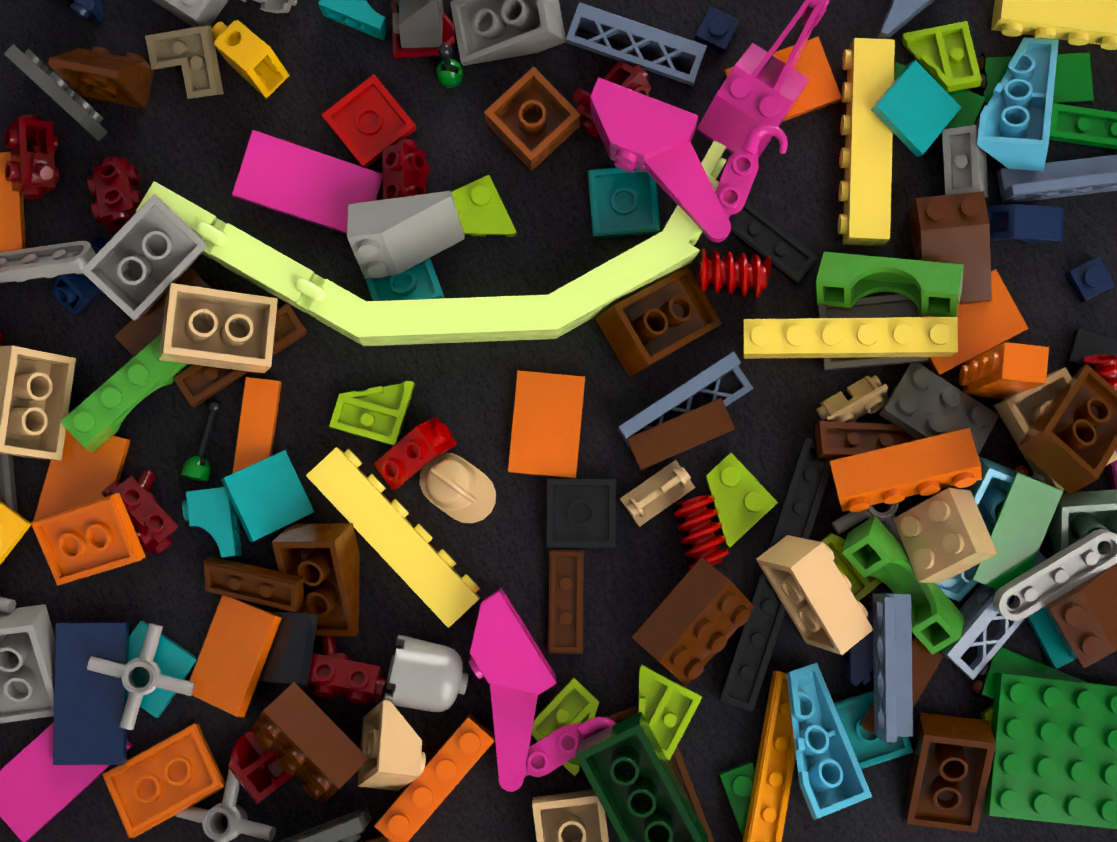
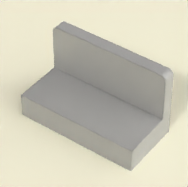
[942,125,989,198]

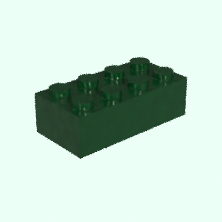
[575,711,708,842]

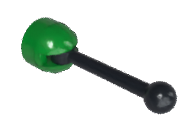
[436,43,463,88]
[181,400,221,482]

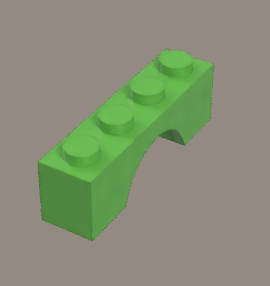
[816,252,964,317]
[60,333,193,454]
[841,515,965,655]

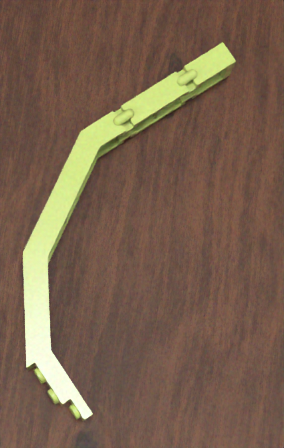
[136,140,727,346]

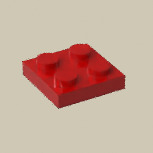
[321,74,417,168]

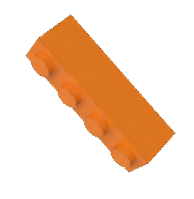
[959,342,1049,399]
[830,428,982,512]
[374,713,495,842]

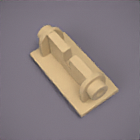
[816,375,888,422]
[620,460,695,527]

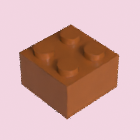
[484,66,581,171]

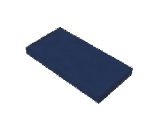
[53,622,129,765]

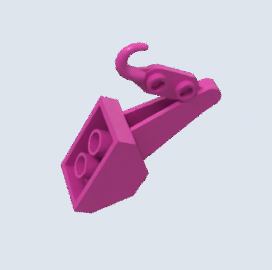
[697,0,830,159]
[590,77,788,242]
[468,588,616,792]

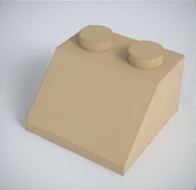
[358,700,426,791]

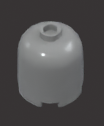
[383,634,469,712]

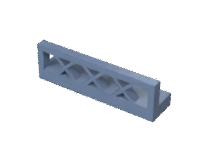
[566,2,707,86]
[997,155,1117,204]
[617,351,754,450]
[939,551,1046,680]
[873,593,913,742]

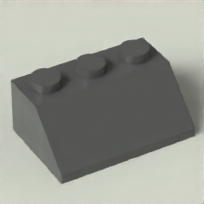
[393,0,443,48]

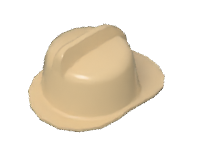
[420,453,496,523]

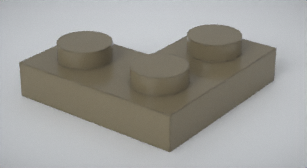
[145,26,224,99]

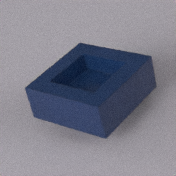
[694,6,740,54]
[1066,256,1115,303]

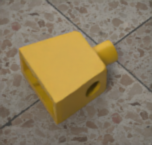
[212,20,290,99]

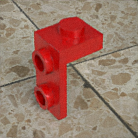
[374,417,457,490]

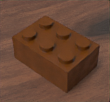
[632,557,755,686]
[251,682,369,804]

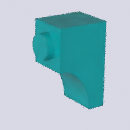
[318,0,389,41]
[182,487,242,558]

